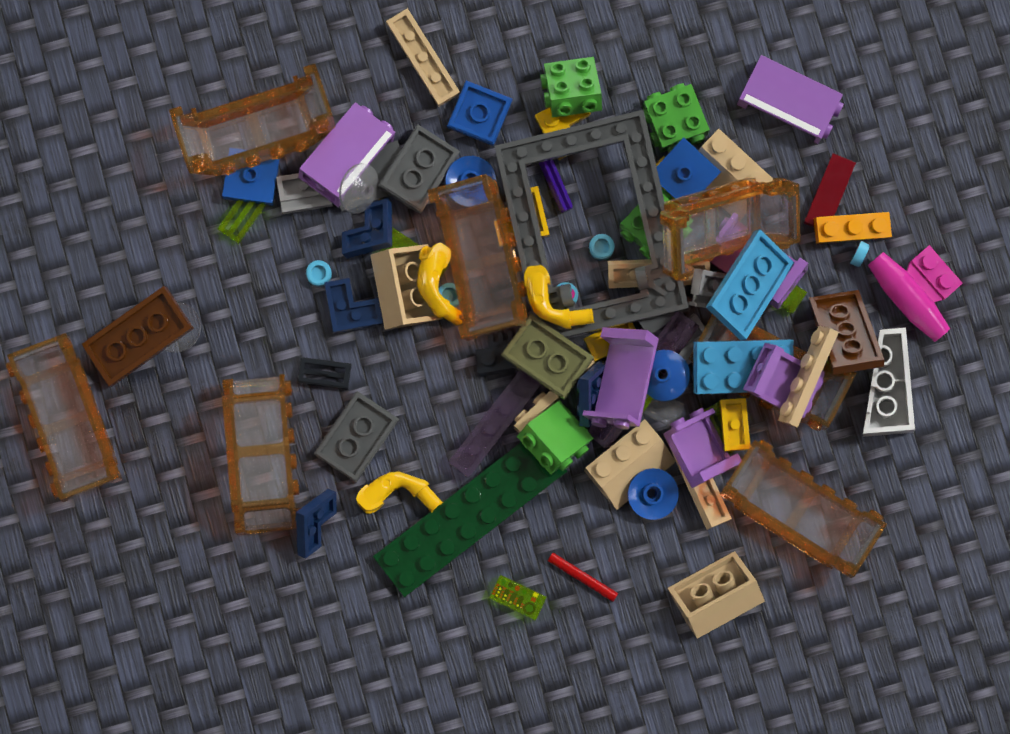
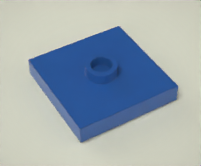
[447,80,513,146]
[657,138,721,209]
[222,148,280,206]

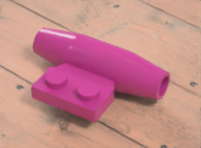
[868,245,963,342]

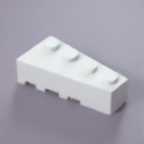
[863,328,915,437]

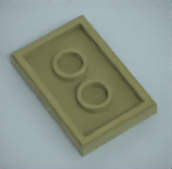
[501,314,594,400]

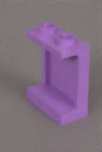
[743,343,825,418]
[663,408,742,488]

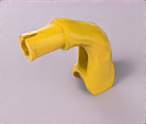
[417,243,465,326]
[524,265,594,329]
[356,472,443,514]

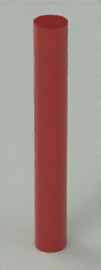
[548,553,618,602]

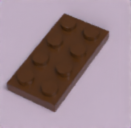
[82,286,194,387]
[809,290,884,375]

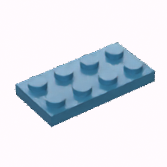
[706,229,794,341]
[693,339,794,394]

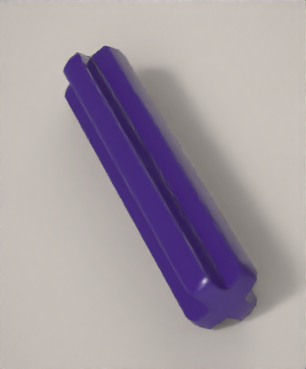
[539,159,573,213]

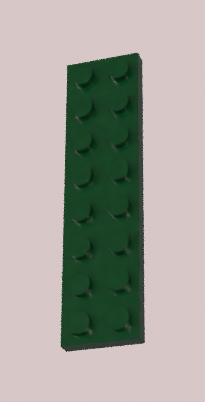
[373,442,567,598]

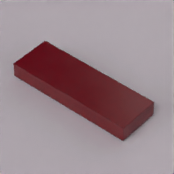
[804,153,856,227]

